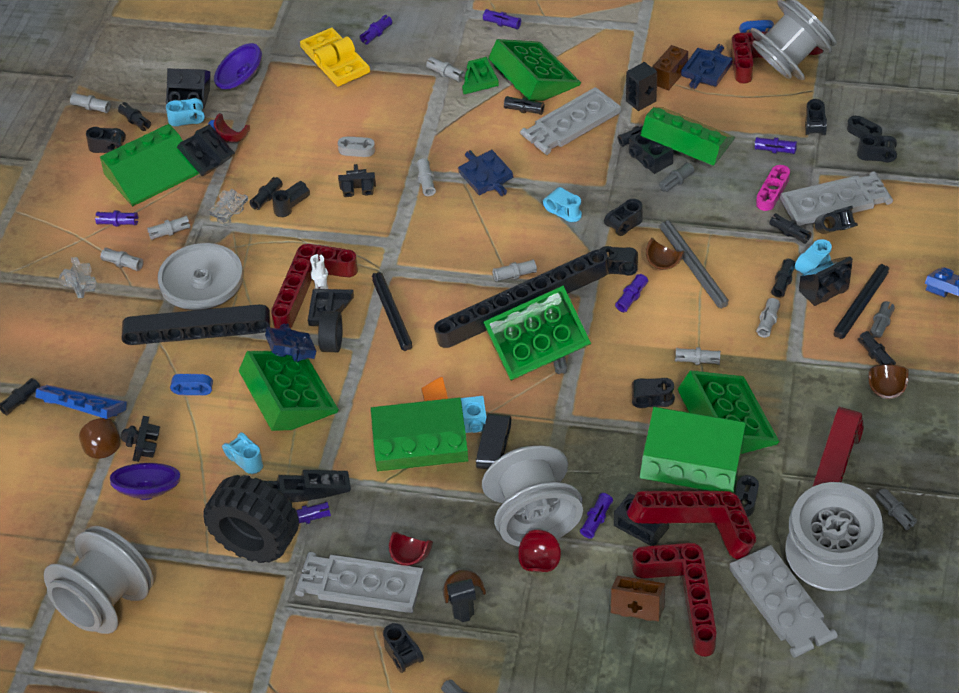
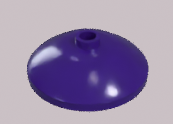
[214,43,262,89]
[110,463,180,500]

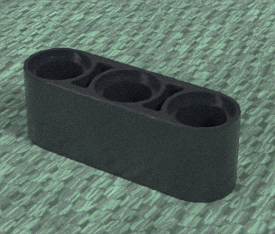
[476,413,512,469]

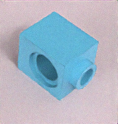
[461,396,486,433]

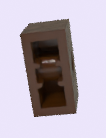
[652,45,688,91]
[611,575,665,622]

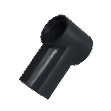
[272,181,310,217]
[447,579,476,622]

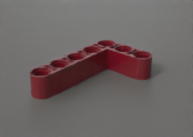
[731,31,824,84]
[271,244,358,328]
[813,406,864,486]
[627,491,757,560]
[632,543,717,657]

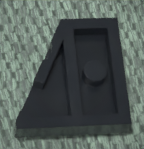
[308,289,354,326]

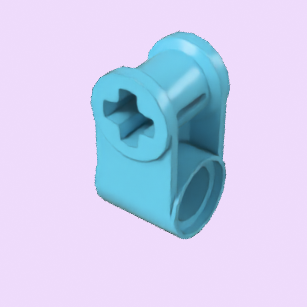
[166,98,205,126]
[543,187,582,222]
[795,239,832,274]
[222,432,263,474]

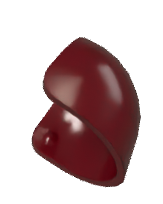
[214,113,250,143]
[518,530,561,573]
[389,532,433,566]

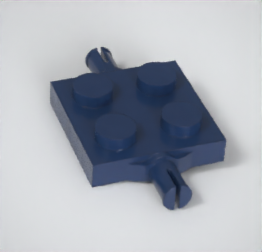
[681,44,733,89]
[458,149,514,196]
[265,323,317,362]

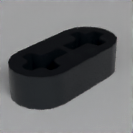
[847,115,882,138]
[735,475,759,517]

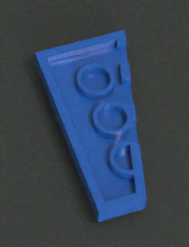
[35,385,127,419]

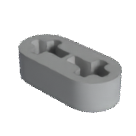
[338,136,375,157]

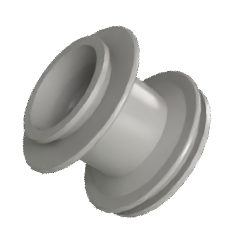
[750,0,837,80]
[482,445,583,546]
[785,482,884,591]
[43,526,153,634]

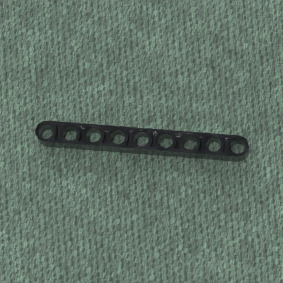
[434,249,609,348]

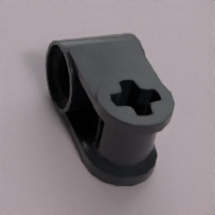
[805,99,827,135]
[86,127,126,153]
[857,134,897,163]
[604,198,643,236]
[815,206,858,234]
[600,246,638,276]
[631,378,675,409]
[383,623,424,673]

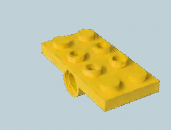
[300,27,370,87]

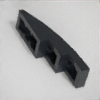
[262,470,351,503]

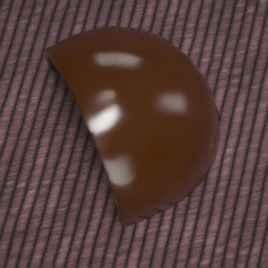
[646,238,685,270]
[869,365,909,399]
[79,418,121,459]
[443,570,486,603]

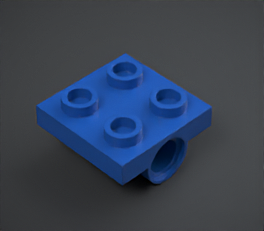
[925,267,959,298]

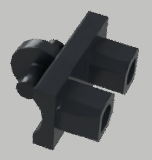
[338,164,376,197]
[121,416,160,462]

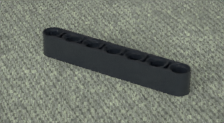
[121,304,270,345]

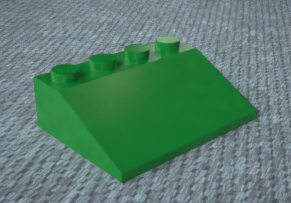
[488,39,581,101]
[640,107,735,166]
[100,124,200,207]
[484,286,591,381]
[238,351,339,431]
[677,370,780,454]
[371,397,468,472]
[640,407,746,493]

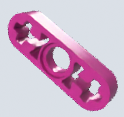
[756,165,790,211]

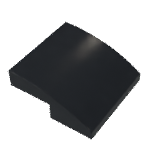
[177,124,235,177]

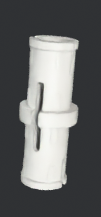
[310,254,328,289]

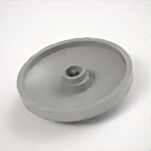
[158,243,243,310]

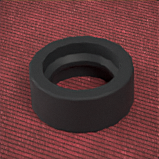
[318,311,343,352]

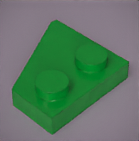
[462,57,499,95]

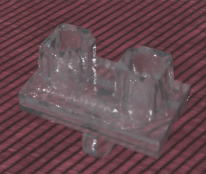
[209,189,248,226]
[59,257,96,298]

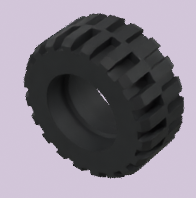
[203,475,299,563]

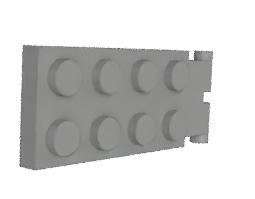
[520,87,621,155]
[780,172,893,226]
[729,545,838,658]
[295,552,424,613]

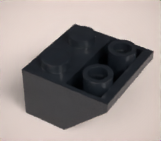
[166,68,211,109]
[799,256,853,306]

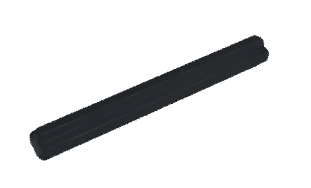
[834,264,889,339]
[372,272,413,351]

